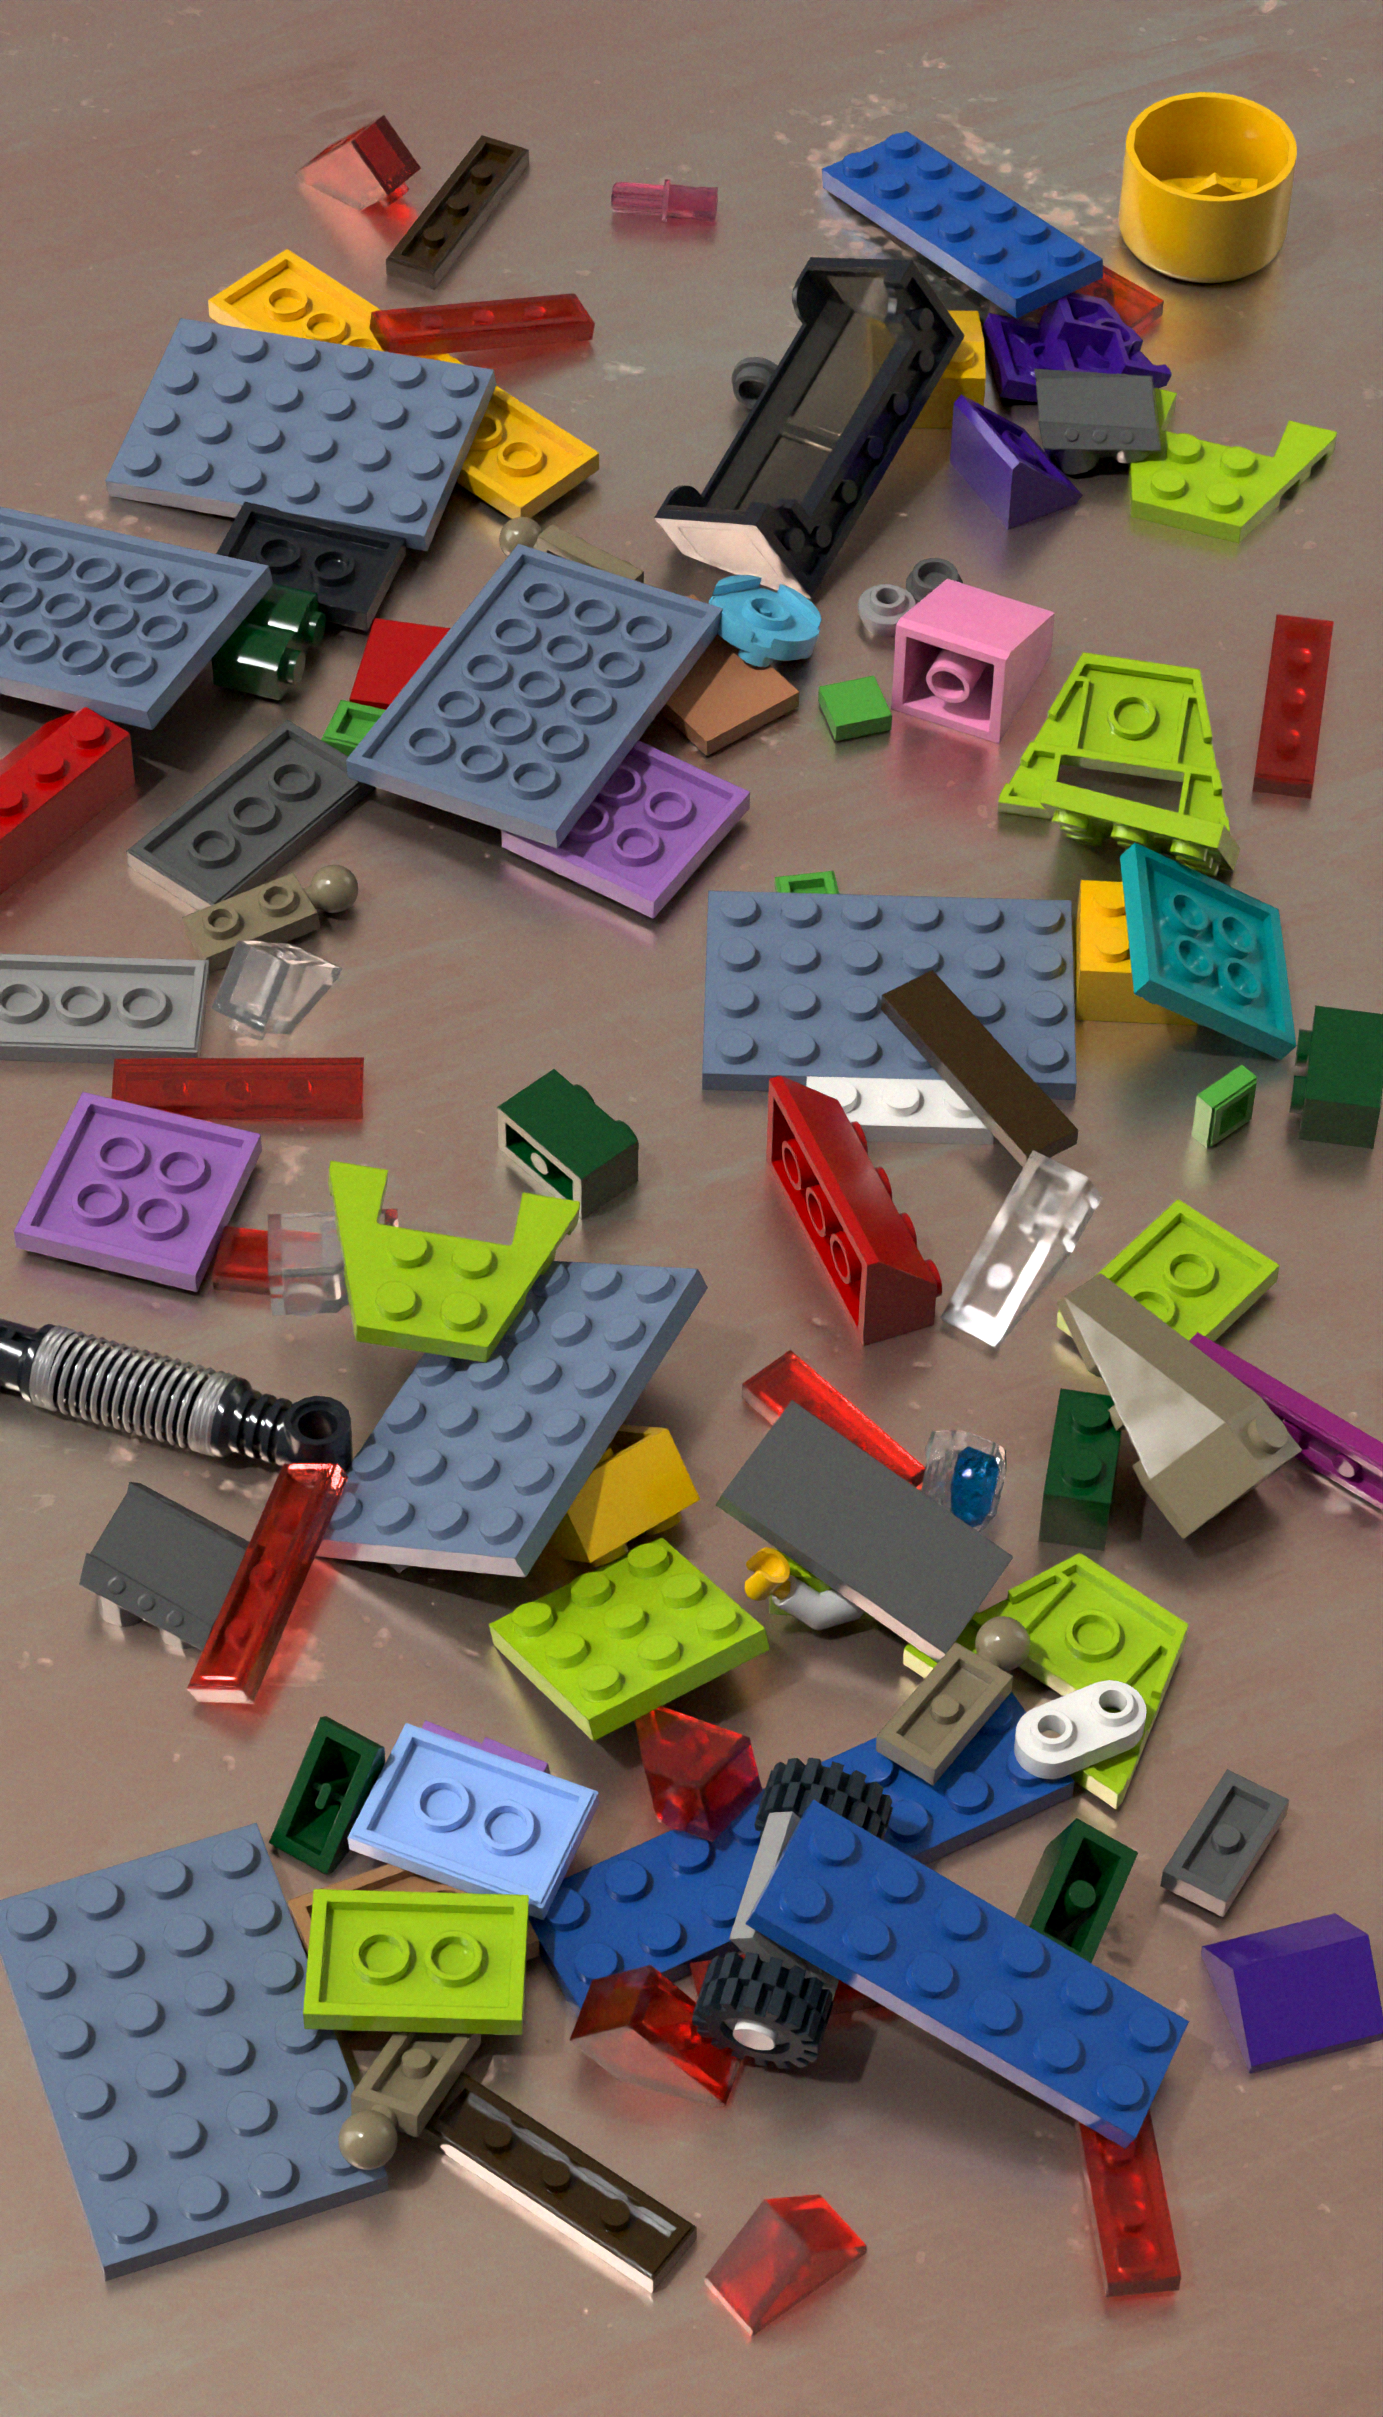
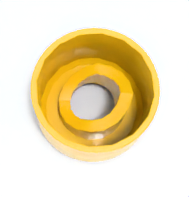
[1119,92,1297,283]

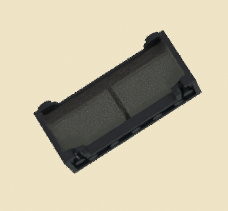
[654,257,965,599]

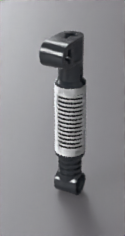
[0,1318,353,1490]

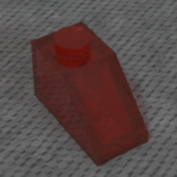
[295,115,421,211]
[635,1706,763,1842]
[570,1965,742,2108]

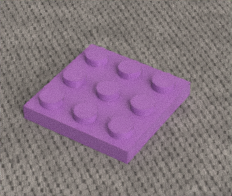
[502,740,750,919]
[14,1092,262,1292]

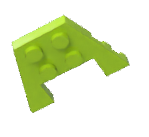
[1128,388,1337,544]
[998,652,1230,833]
[328,1161,580,1363]
[903,1553,1189,1809]

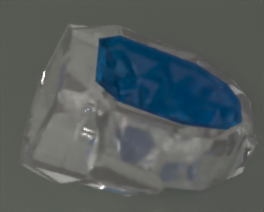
[921,1429,1007,1532]

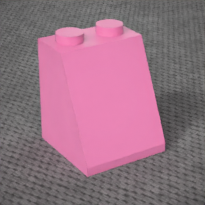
[891,579,1055,744]

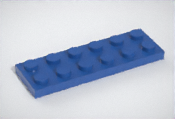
[822,131,1103,318]
[745,1800,1189,2148]

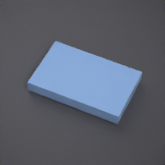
[348,1723,600,1920]

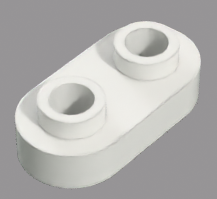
[1014,1680,1146,1779]

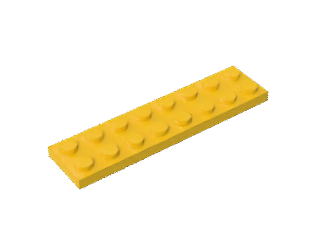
[208,249,599,519]

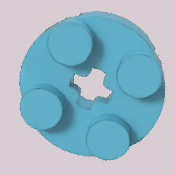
[708,575,822,667]

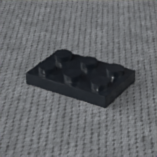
[216,502,406,630]

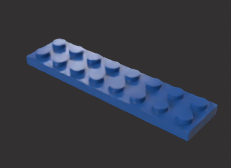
[529,1691,1074,2025]

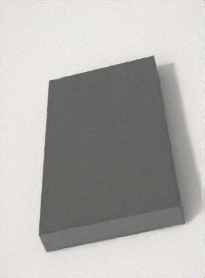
[126,720,376,911]
[716,1400,1013,1663]

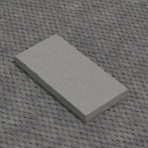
[0,953,210,1067]

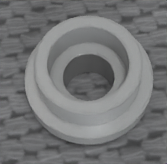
[858,584,916,637]

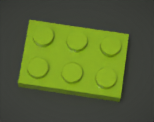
[1056,1199,1280,1342]
[303,1889,529,2035]

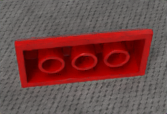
[0,707,135,895]
[766,1075,942,1347]

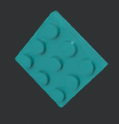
[1120,843,1297,1060]

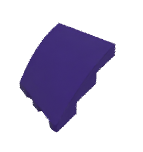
[982,292,1172,402]

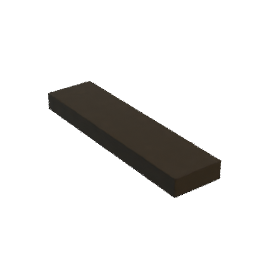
[386,135,529,290]
[881,970,1078,1171]
[419,2072,697,2293]

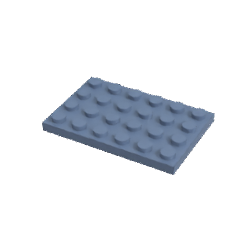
[105,318,496,551]
[0,507,273,730]
[346,544,723,848]
[702,891,1077,1100]
[302,1261,708,1577]
[0,1823,389,2281]

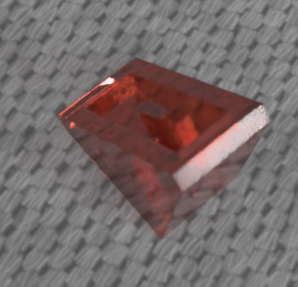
[705,2194,867,2337]

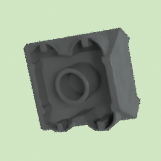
[1034,369,1162,475]
[79,1482,263,1653]

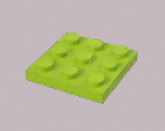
[1040,779,1240,877]
[489,1537,770,1741]

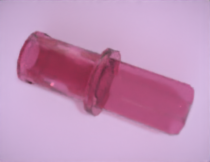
[611,179,718,223]

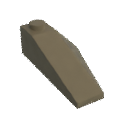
[1057,1273,1302,1539]

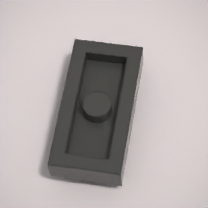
[1160,1769,1289,1917]

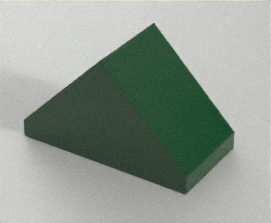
[269,1716,385,1875]

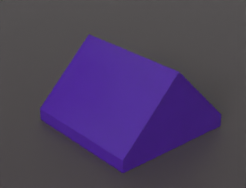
[950,394,1083,530]
[1201,1913,1383,2074]

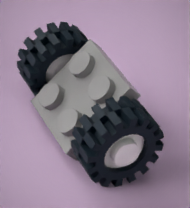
[692,1758,893,2069]

